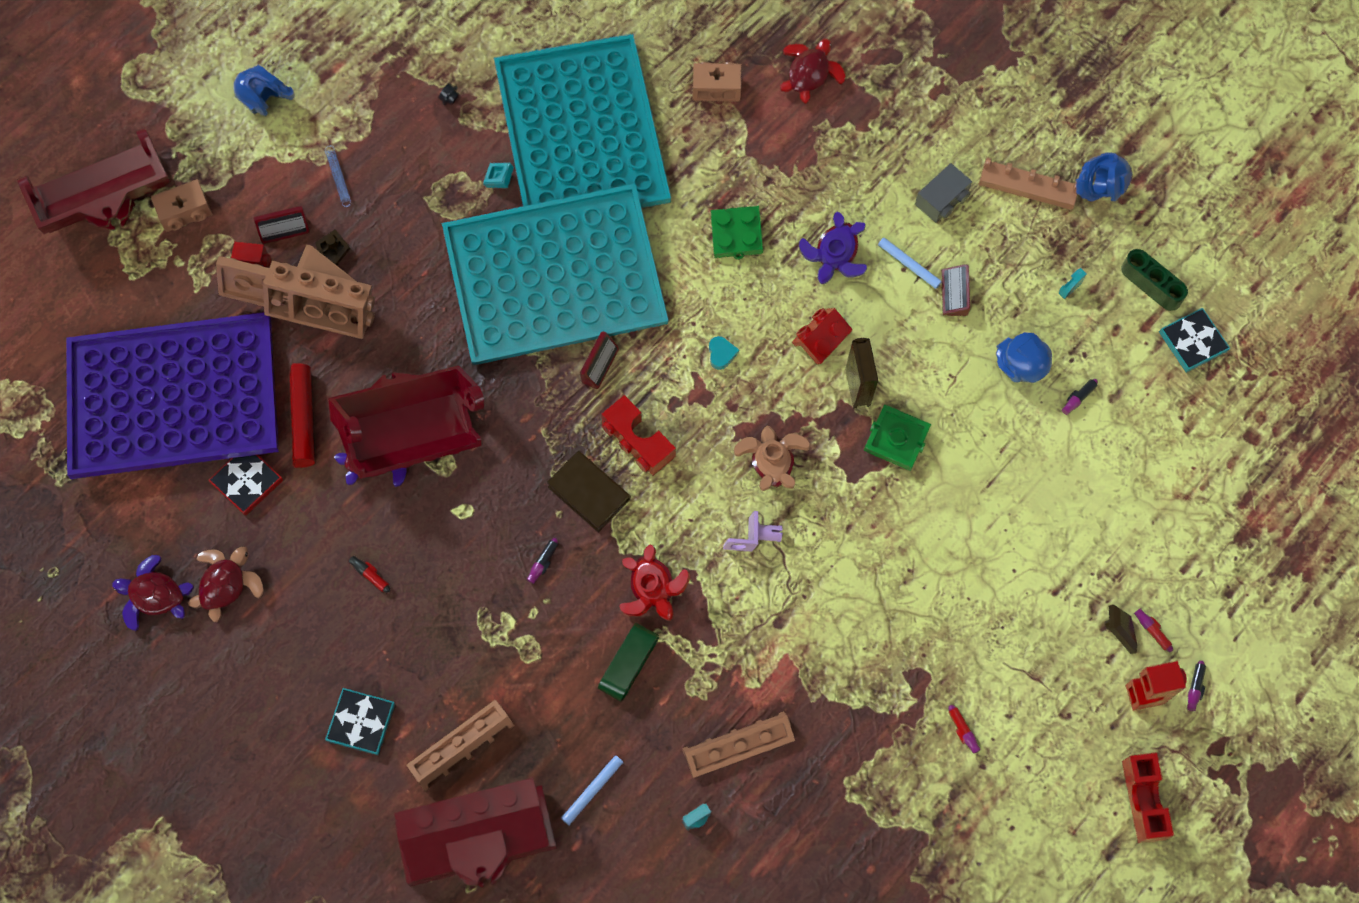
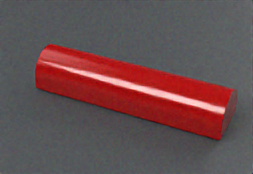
[289,363,315,468]

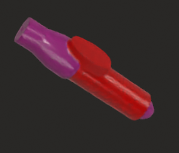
[1134,608,1173,652]
[948,705,981,754]

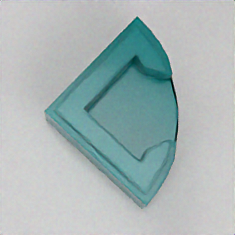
[1058,268,1087,299]

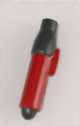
[349,556,390,593]

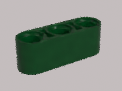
[1121,249,1188,311]
[598,623,659,702]

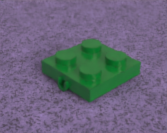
[711,206,763,259]
[864,404,931,471]

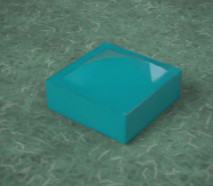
[483,163,514,188]
[682,803,711,831]

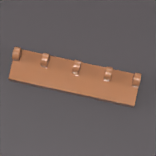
[978,157,1077,210]
[406,700,514,792]
[682,712,795,778]

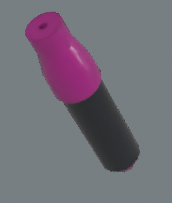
[1062,379,1098,415]
[526,538,558,584]
[1187,660,1206,711]

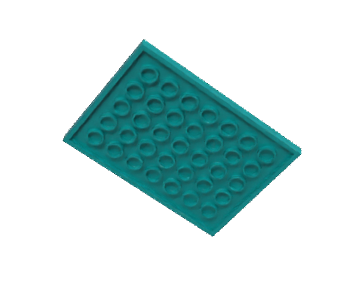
[494,34,671,208]
[442,184,669,366]

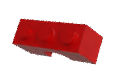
[601,395,676,476]
[1125,661,1187,711]
[1122,752,1174,843]

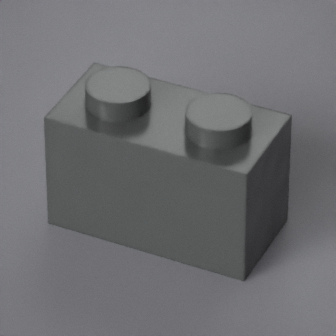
[915,163,972,223]

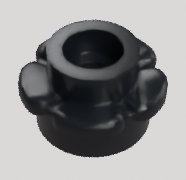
[438,83,460,105]

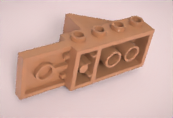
[216,244,375,339]

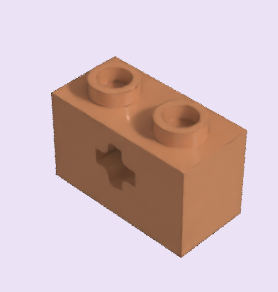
[693,62,741,101]
[150,179,213,232]

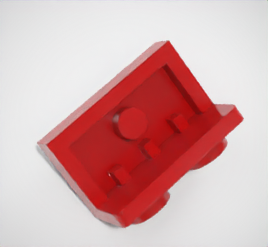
[792,308,853,364]

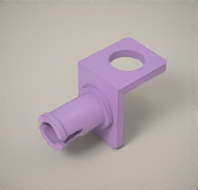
[723,511,782,552]

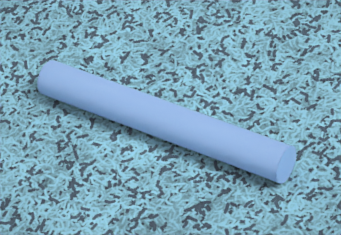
[878,238,942,289]
[561,755,623,825]

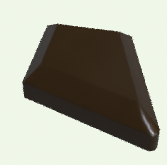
[315,229,350,265]
[1105,604,1137,654]

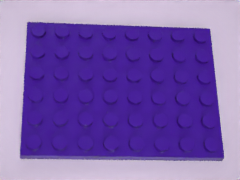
[66,313,279,479]

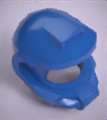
[233,65,295,117]
[1076,153,1133,202]
[996,332,1052,383]

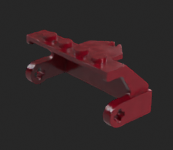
[17,128,171,234]
[328,365,485,479]
[394,778,557,888]

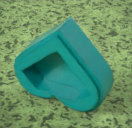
[709,336,739,370]

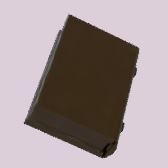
[845,338,878,409]
[547,451,631,533]

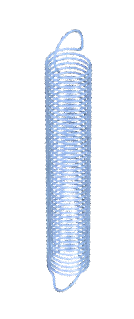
[325,146,351,207]

